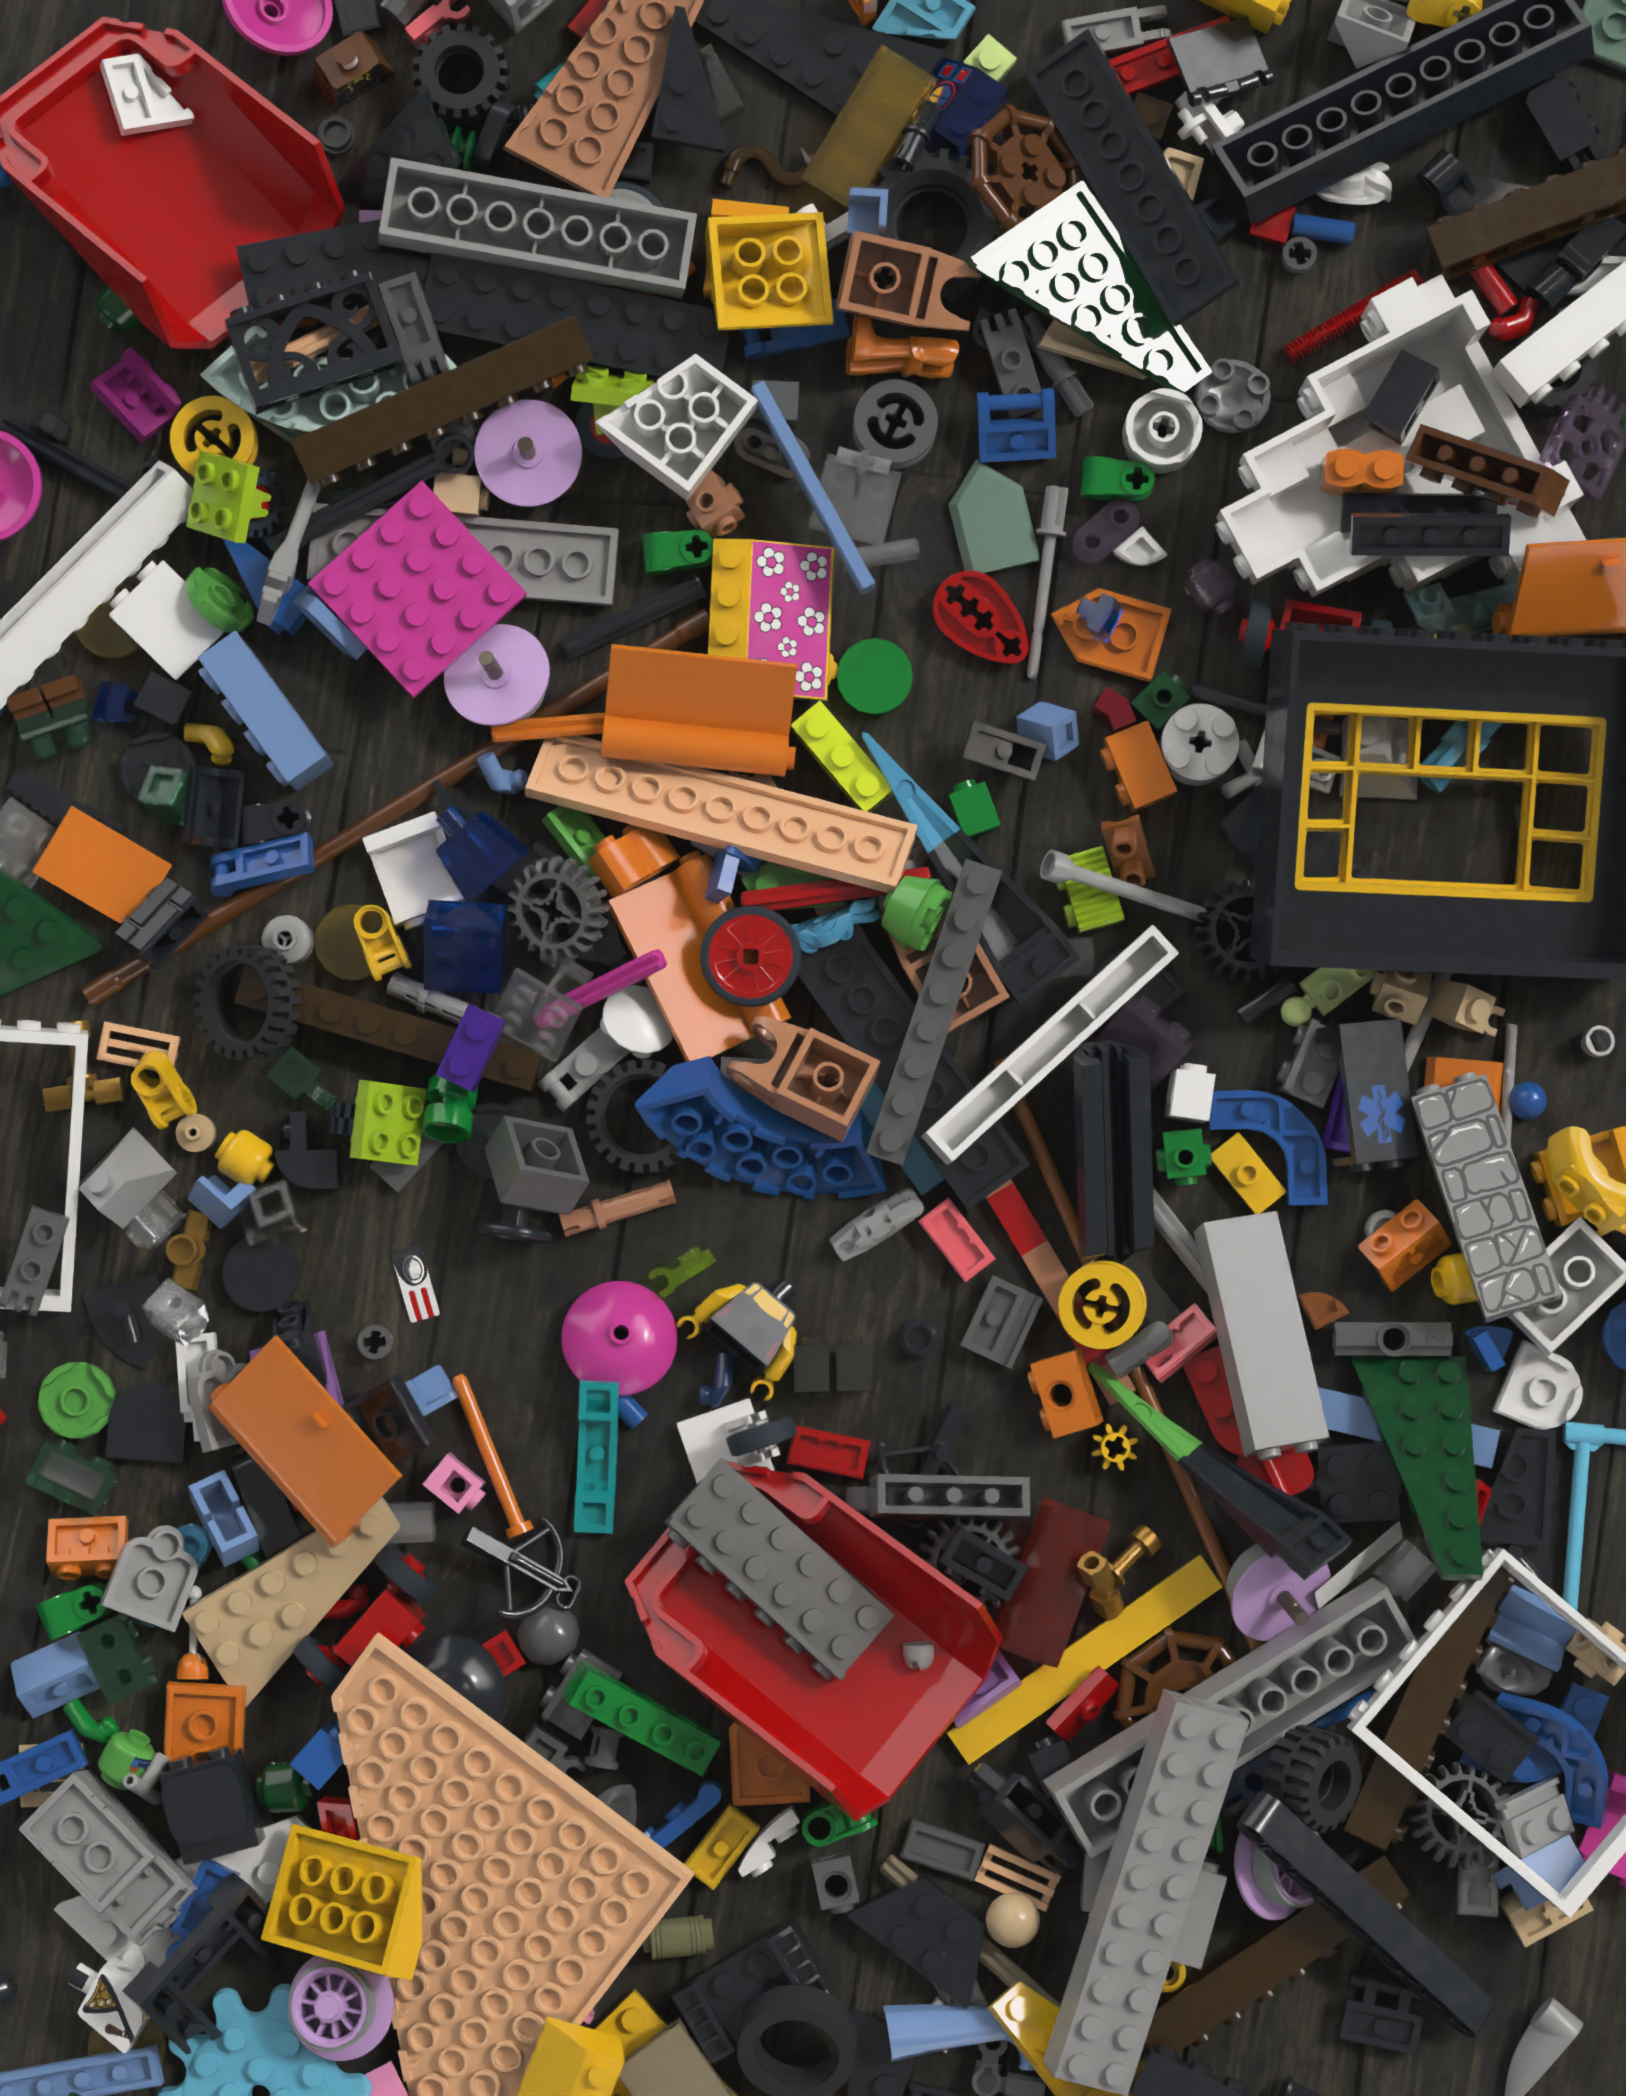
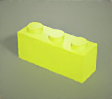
[791,701,894,813]

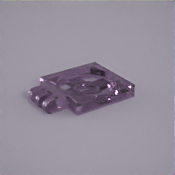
[1539,383,1626,502]

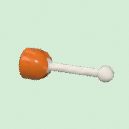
[177,1585,208,1679]

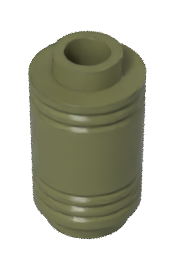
[643,1915,714,1960]

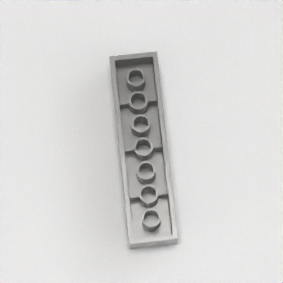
[378,157,697,299]

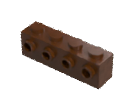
[1405,424,1570,518]

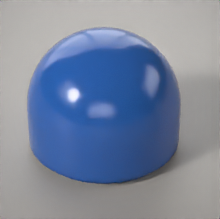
[1509,1081,1547,1120]

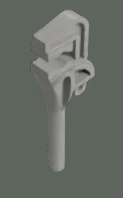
[256,480,321,626]

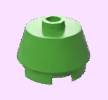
[881,876,953,951]

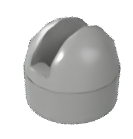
[1580,1025,1615,1058]
[903,1641,934,1670]

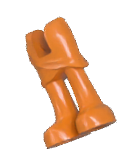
[845,315,959,378]

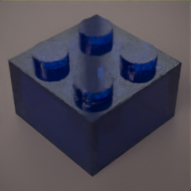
[424,900,506,994]

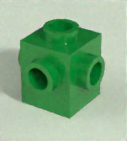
[1155,1129,1212,1186]

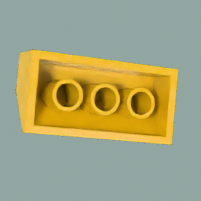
[516,2016,625,2096]

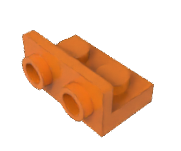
[1358,1200,1452,1292]
[46,1516,128,1581]

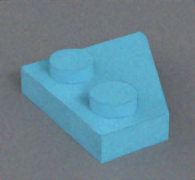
[872,0,976,41]

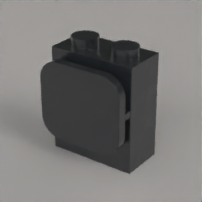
[159,1745,266,1865]

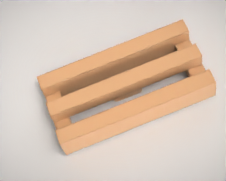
[96,1022,181,1071]
[974,1843,1061,1912]

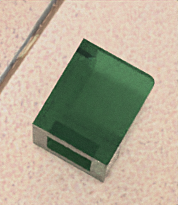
[138,766,188,825]

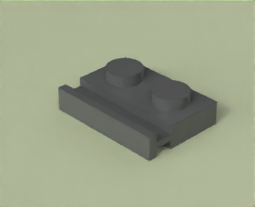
[960,1275,1043,1369]

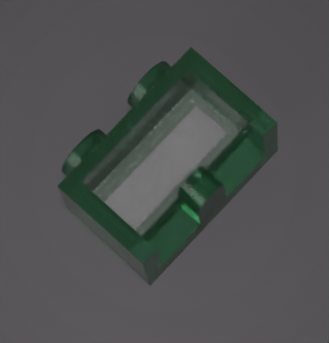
[24,1438,119,1517]

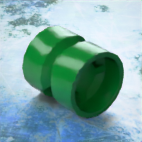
[421,1075,478,1144]

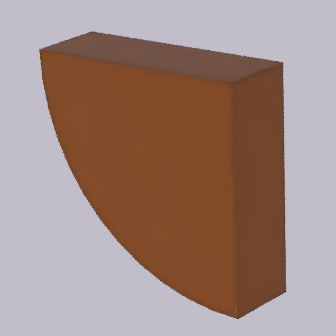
[1297,1292,1349,1331]

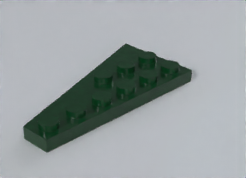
[1348,1356,1483,1580]

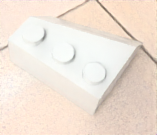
[595,354,758,501]

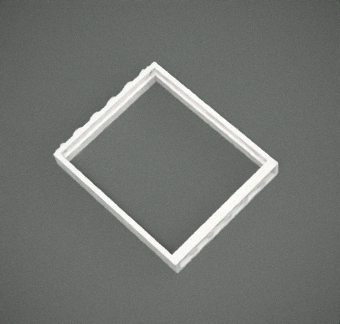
[0,1019,88,1312]
[1347,1547,1626,1918]

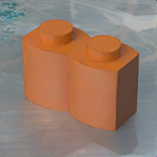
[1320,449,1404,496]
[588,824,680,898]

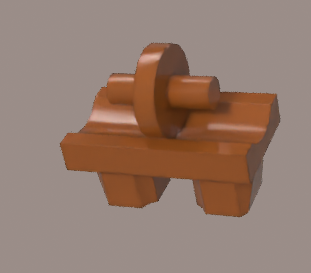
[1101,815,1156,886]

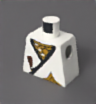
[68,1958,149,2054]

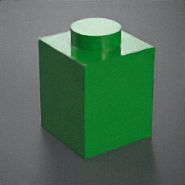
[948,779,1001,839]

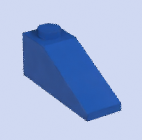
[223,539,307,637]

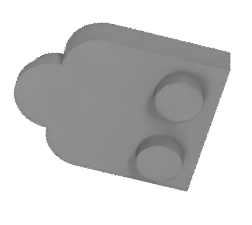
[188,1349,247,1453]
[100,1525,197,1632]

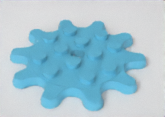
[156,1983,372,2096]

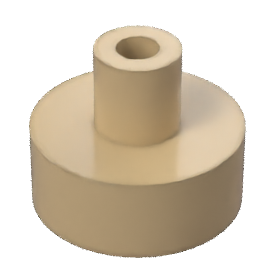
[176,1114,216,1152]

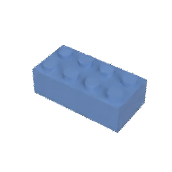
[197,630,334,791]

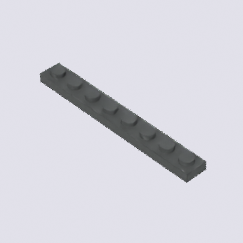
[866,859,1002,1166]

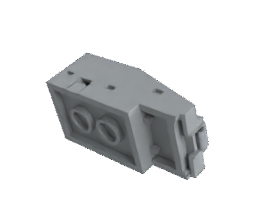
[19,1769,198,1947]

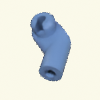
[476,751,529,795]

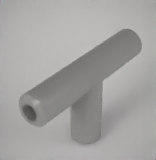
[1221,739,1262,799]
[123,1752,170,1805]

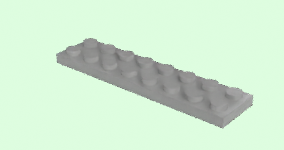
[306,503,619,607]

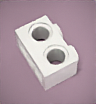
[1164,1063,1216,1123]

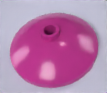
[222,0,333,56]
[0,431,42,541]
[561,1281,677,1397]

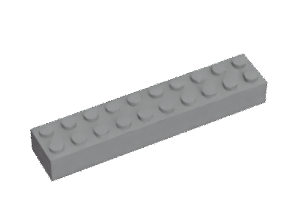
[1043,1577,1417,1859]
[1043,1689,1249,2096]

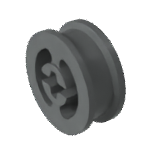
[853,379,938,470]

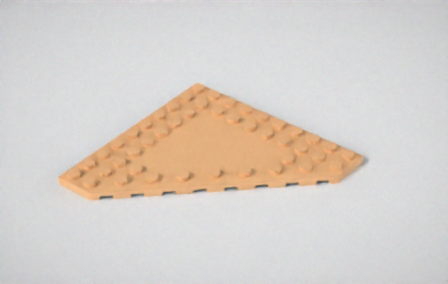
[331,1632,695,2096]

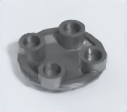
[1195,358,1271,434]

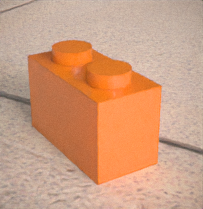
[1099,720,1177,813]

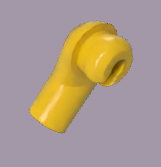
[184,723,234,766]

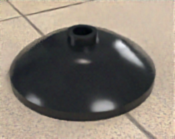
[406,1634,506,1723]

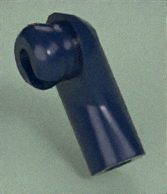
[698,1353,736,1409]

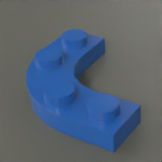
[1208,1090,1328,1205]
[1456,1681,1609,1783]
[1496,1692,1609,1829]

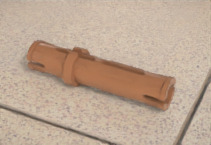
[559,1180,676,1237]

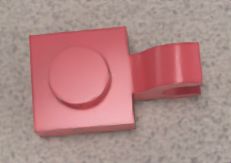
[404,0,471,51]

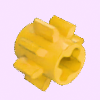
[1091,1423,1138,1471]

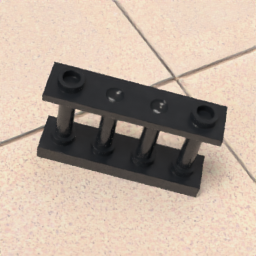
[1340,493,1511,556]

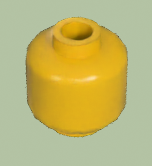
[215,1130,275,1184]
[1431,1253,1478,1305]

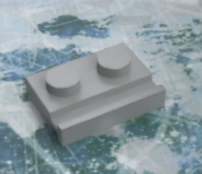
[1495,1777,1575,1858]

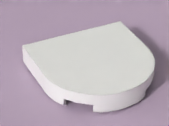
[1492,1340,1583,1429]

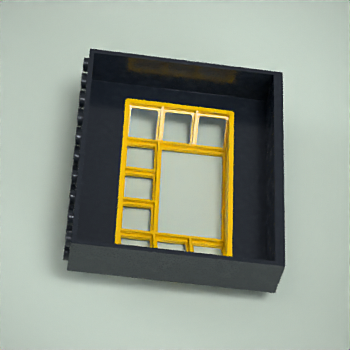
[1250,622,1626,980]

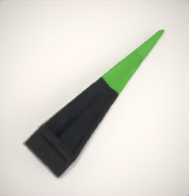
[1087,1362,1353,1581]

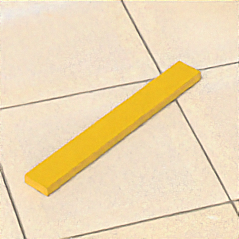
[946,1554,1223,1765]

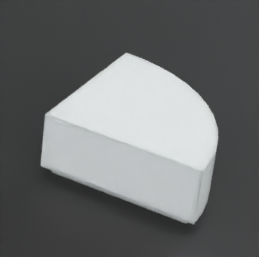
[1113,526,1167,566]

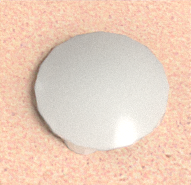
[600,985,673,1059]

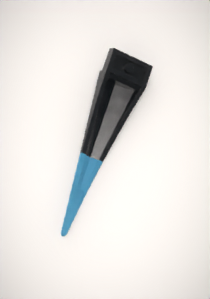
[862,732,1081,1004]

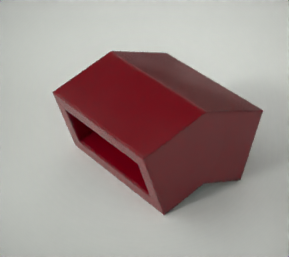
[1091,686,1136,736]

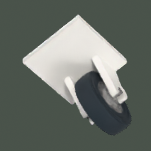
[676,1398,797,1484]

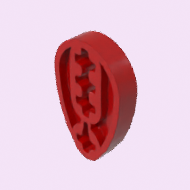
[933,570,1029,664]

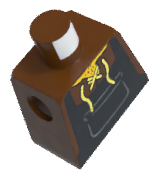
[313,31,395,112]

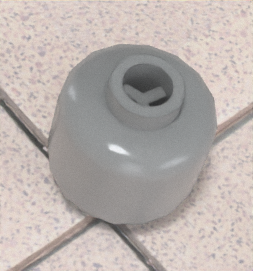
[261,915,314,966]

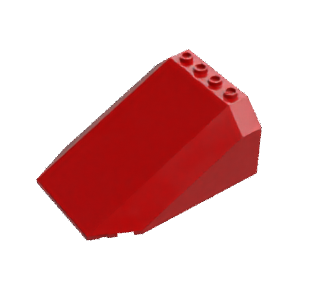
[0,17,346,349]
[624,1461,1003,1821]

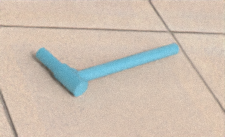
[1562,1422,1626,1611]

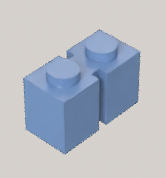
[189,1470,260,1567]

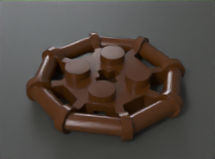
[969,104,1083,233]
[1112,1627,1237,1729]

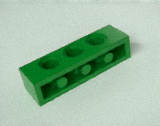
[561,1660,722,1776]

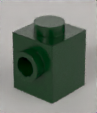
[1130,671,1191,735]

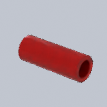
[1469,264,1519,317]

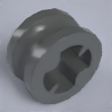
[1281,236,1317,275]
[357,1325,394,1360]

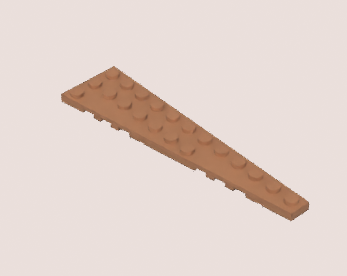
[502,0,704,197]

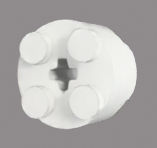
[1122,388,1203,474]
[1158,704,1239,786]

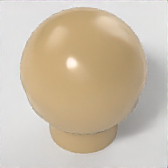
[986,1893,1040,1948]

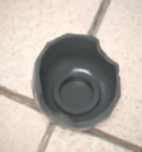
[516,1603,580,1666]

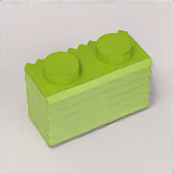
[1055,846,1124,935]

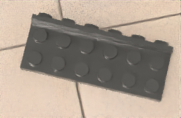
[663,1458,895,1681]

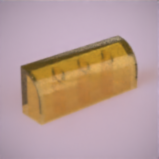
[801,44,939,208]

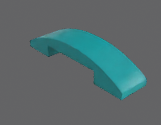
[574,1380,619,1534]

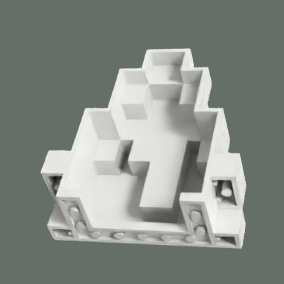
[1215,274,1586,598]

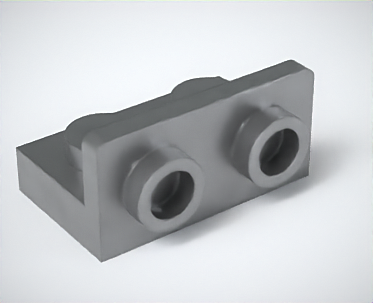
[1277,1018,1340,1109]
[539,1648,622,1741]

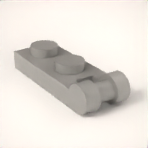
[537,1027,631,1113]

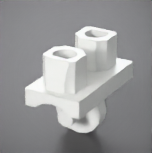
[1175,89,1244,156]

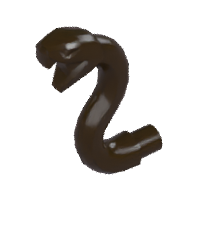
[718,145,829,189]

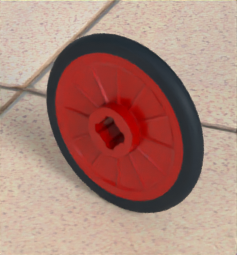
[700,906,801,1007]

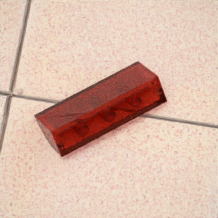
[996,1497,1112,1668]

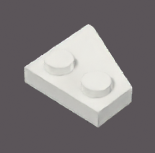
[100,54,194,136]

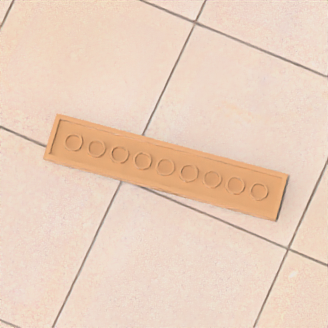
[525,736,918,893]

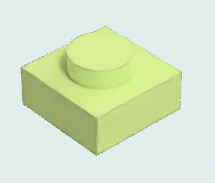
[963,34,1017,90]

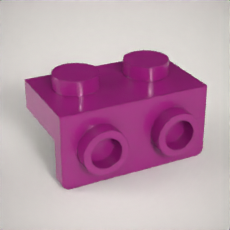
[90,348,181,444]

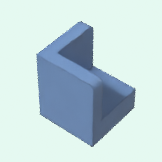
[847,187,888,237]
[1016,702,1080,761]
[187,1175,256,1229]
[405,1365,458,1417]

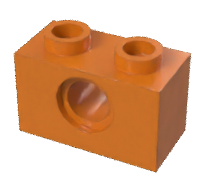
[1028,1348,1104,1439]

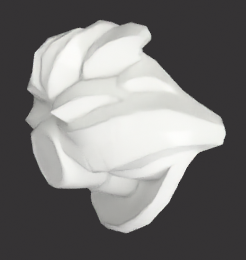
[1316,162,1392,205]

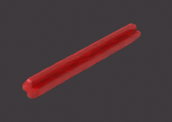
[740,867,931,911]

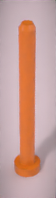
[452,1374,534,1539]

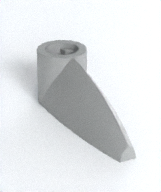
[1505,1997,1583,2096]

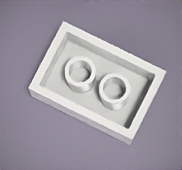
[1508,1217,1626,1357]

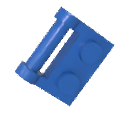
[976,388,1056,463]

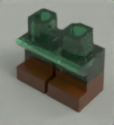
[7,674,94,762]

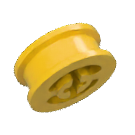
[170,396,259,478]
[1058,1260,1147,1349]

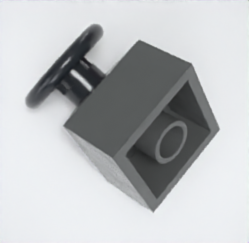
[476,1115,589,1244]

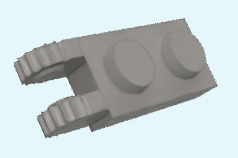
[1061,5,1172,54]

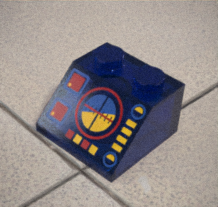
[901,57,1009,159]

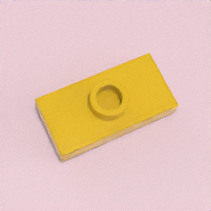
[1211,1132,1287,1214]
[683,1803,760,1890]

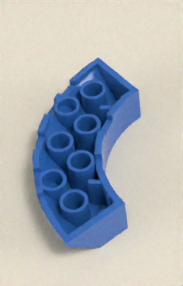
[635,1056,887,1199]

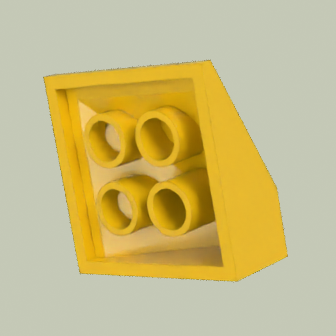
[704,212,834,330]

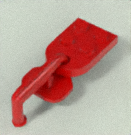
[1183,1345,1314,1496]

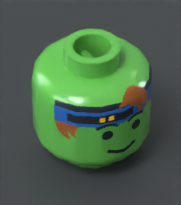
[98,1729,156,1790]

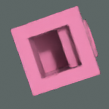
[422,1452,486,1514]

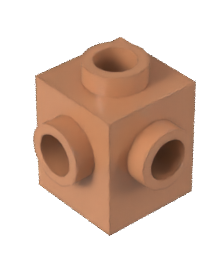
[685,470,745,538]

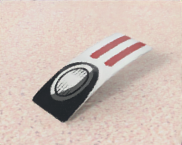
[392,1245,440,1322]

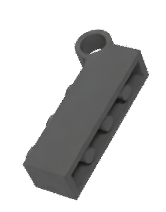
[846,1474,1030,1522]

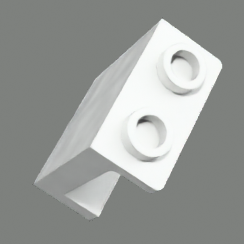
[109,560,225,681]
[362,811,469,931]

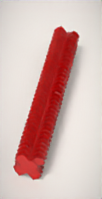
[1283,269,1424,364]

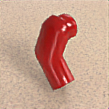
[1489,296,1540,342]
[322,1584,371,1619]

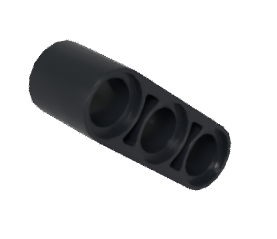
[230,1451,305,1559]

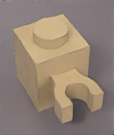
[433,448,490,517]
[1427,979,1505,1037]

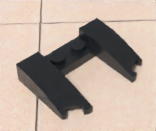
[122,1872,283,2055]

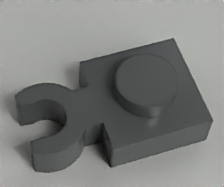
[522,1723,586,1773]

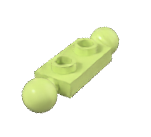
[1281,968,1383,1027]

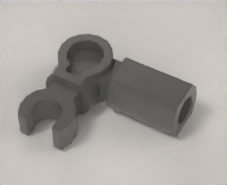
[971,2040,1046,2096]

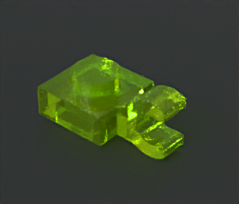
[648,1246,717,1297]

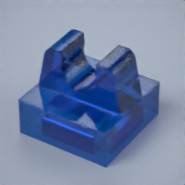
[1076,593,1124,644]
[92,681,139,722]

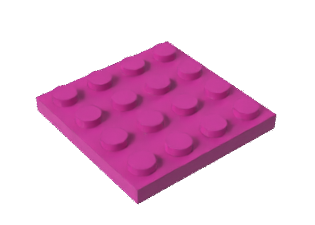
[308,480,527,699]

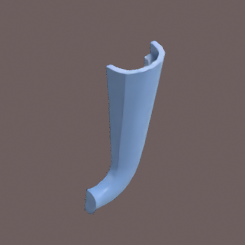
[883,2004,1035,2070]

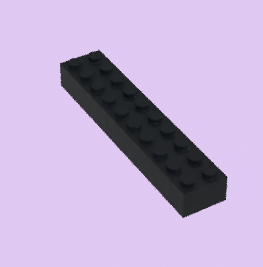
[1212,0,1594,225]

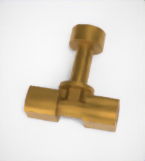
[43,1020,125,1113]
[166,1209,213,1291]
[1077,1524,1162,1621]

